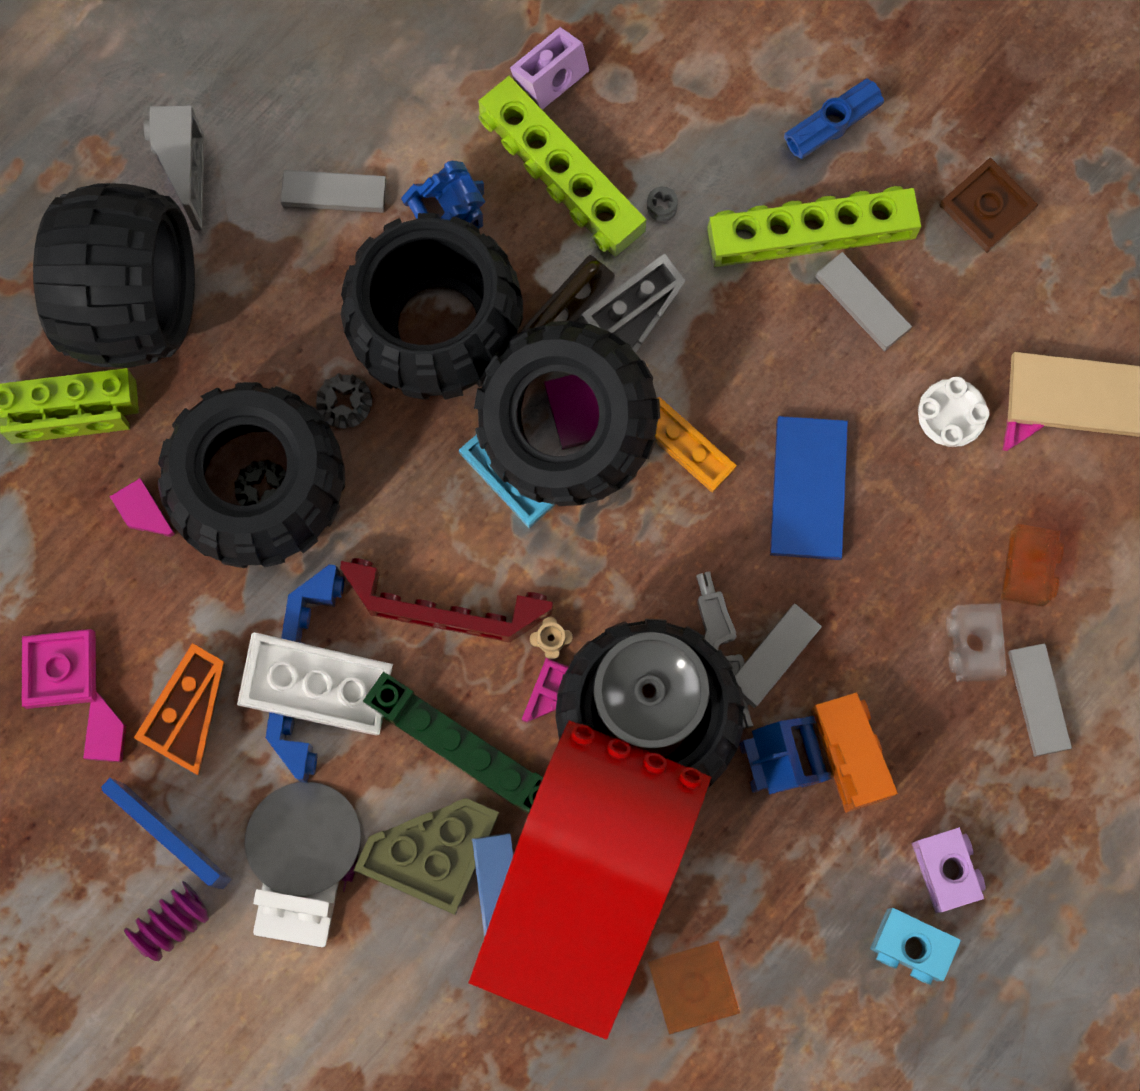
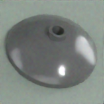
[594,632,709,748]

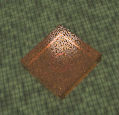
[647,941,740,1035]

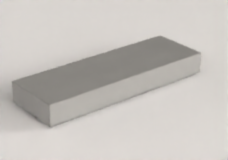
[281,170,387,213]
[815,252,912,352]
[734,604,822,708]
[1008,643,1072,757]

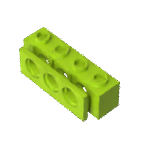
[0,368,139,444]

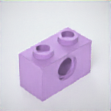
[510,27,589,110]
[912,827,986,913]

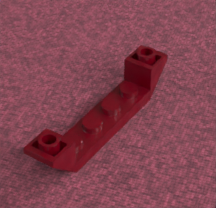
[340,558,553,643]

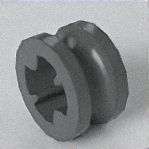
[647,186,678,221]

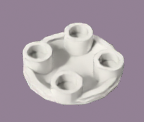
[918,377,989,447]

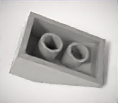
[144,106,204,230]

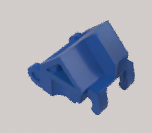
[401,161,485,229]
[739,716,833,795]

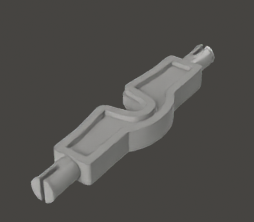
[696,572,754,729]

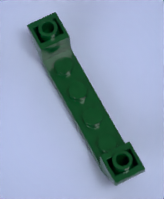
[363,671,543,814]

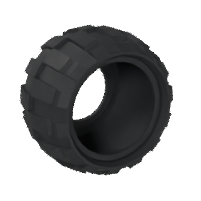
[33,183,195,368]
[340,213,523,400]
[474,321,660,506]
[158,382,345,568]
[555,618,745,788]

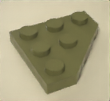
[354,798,500,915]

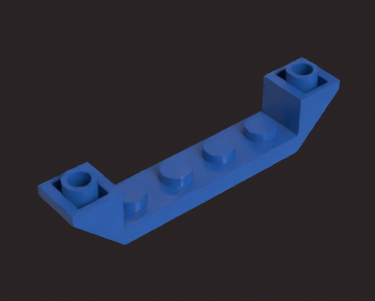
[265,564,345,783]

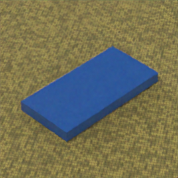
[770,416,848,560]
[101,778,232,889]

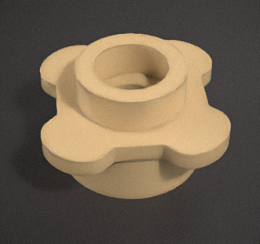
[530,617,572,660]

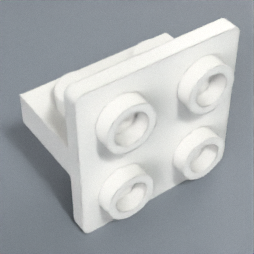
[253,882,339,947]

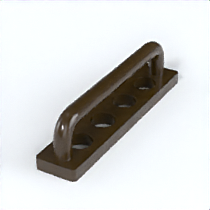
[518,255,615,334]

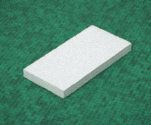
[237,632,393,735]

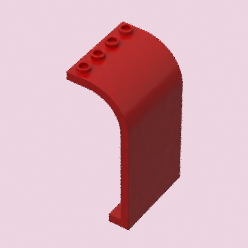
[468,720,712,1040]

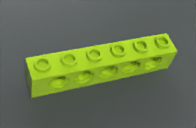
[478,76,647,257]
[707,186,921,268]

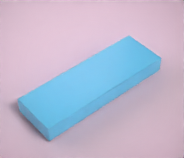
[459,434,555,528]

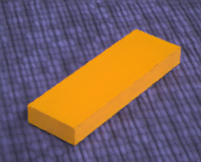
[655,397,737,493]

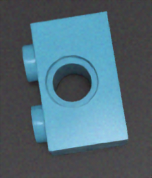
[870,908,961,985]

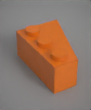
[134,643,225,776]
[811,692,898,813]

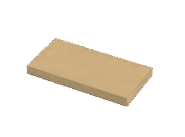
[1008,352,1140,437]

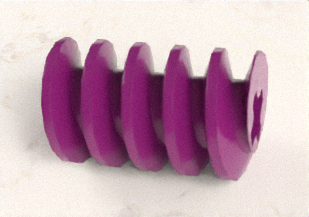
[124,881,209,961]

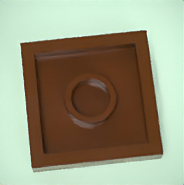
[939,157,1038,253]

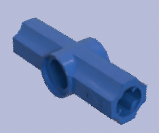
[784,78,884,160]

